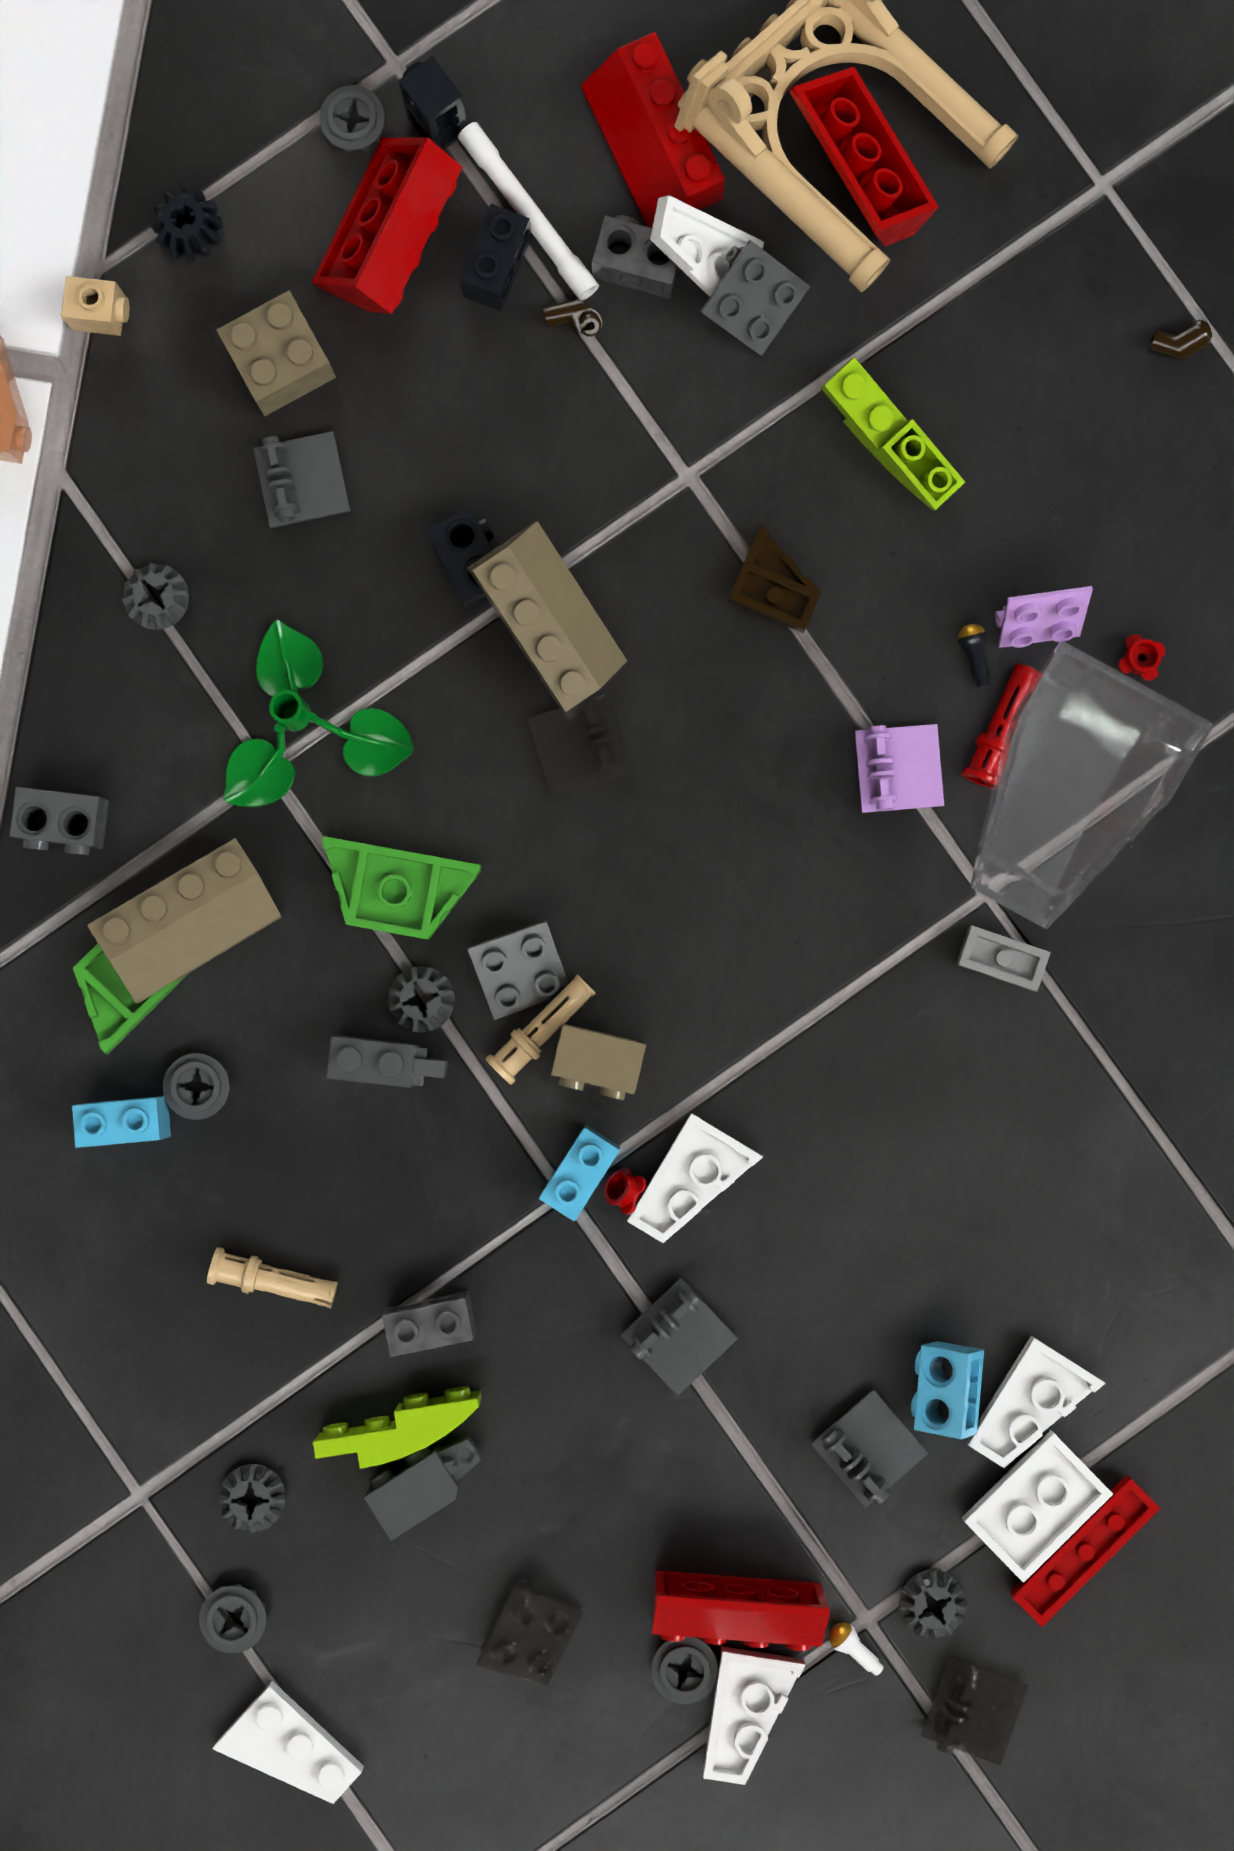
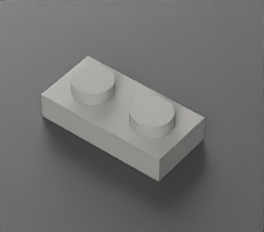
[956,925,1051,992]

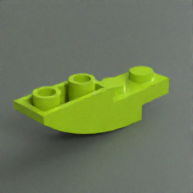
[820,357,965,511]
[313,1386,482,1469]

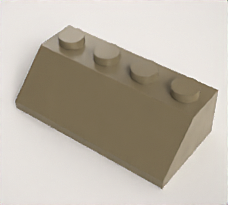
[467,521,627,712]
[87,838,282,1004]

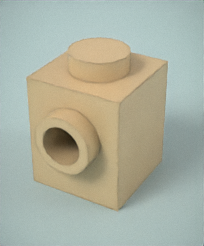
[61,276,130,336]

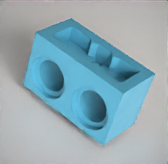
[72,1096,171,1148]
[539,1124,620,1222]
[911,1341,984,1440]

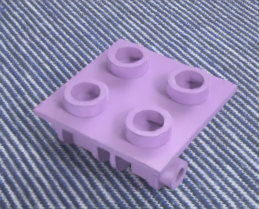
[995,586,1093,648]
[855,724,944,813]

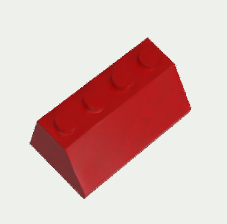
[581,32,725,228]
[790,67,939,247]
[311,137,463,314]
[651,1571,830,1651]

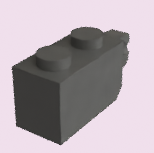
[326,1036,448,1088]
[364,1436,482,1541]

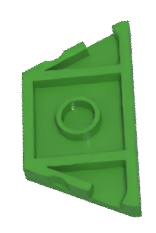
[322,836,482,940]
[73,943,189,1055]

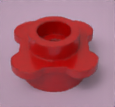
[1118,634,1165,681]
[604,1167,646,1215]

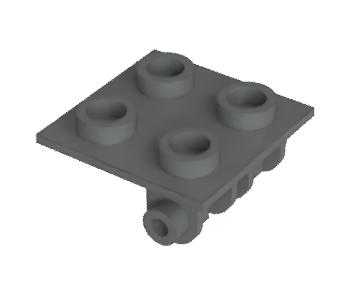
[700,239,811,356]
[253,431,351,528]
[467,920,569,1020]
[621,1278,738,1396]
[811,1389,929,1508]

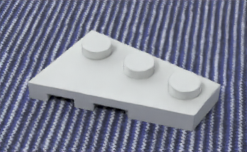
[650,195,764,297]
[627,1113,763,1243]
[965,1336,1106,1468]
[703,1646,806,1785]
[212,1681,364,1804]

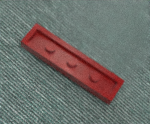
[1009,1475,1161,1627]

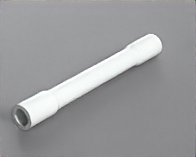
[458,122,599,301]

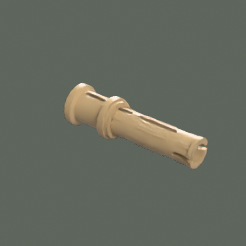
[485,975,596,1085]
[207,1247,338,1309]

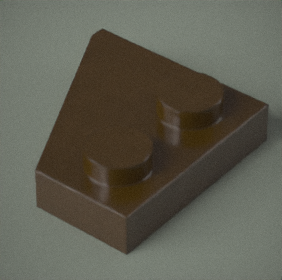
[728,525,821,633]

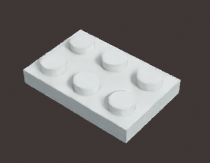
[962,1430,1113,1583]

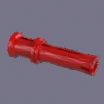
[961,663,1039,789]

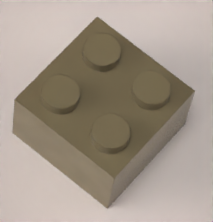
[216,290,336,416]
[551,1024,646,1100]

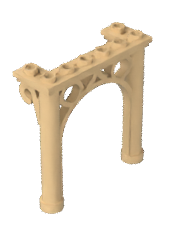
[674,0,1019,292]

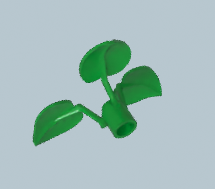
[223,620,414,808]

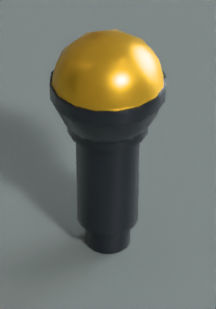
[958,624,990,687]

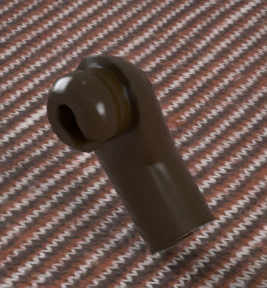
[543,299,602,337]
[1149,320,1212,360]

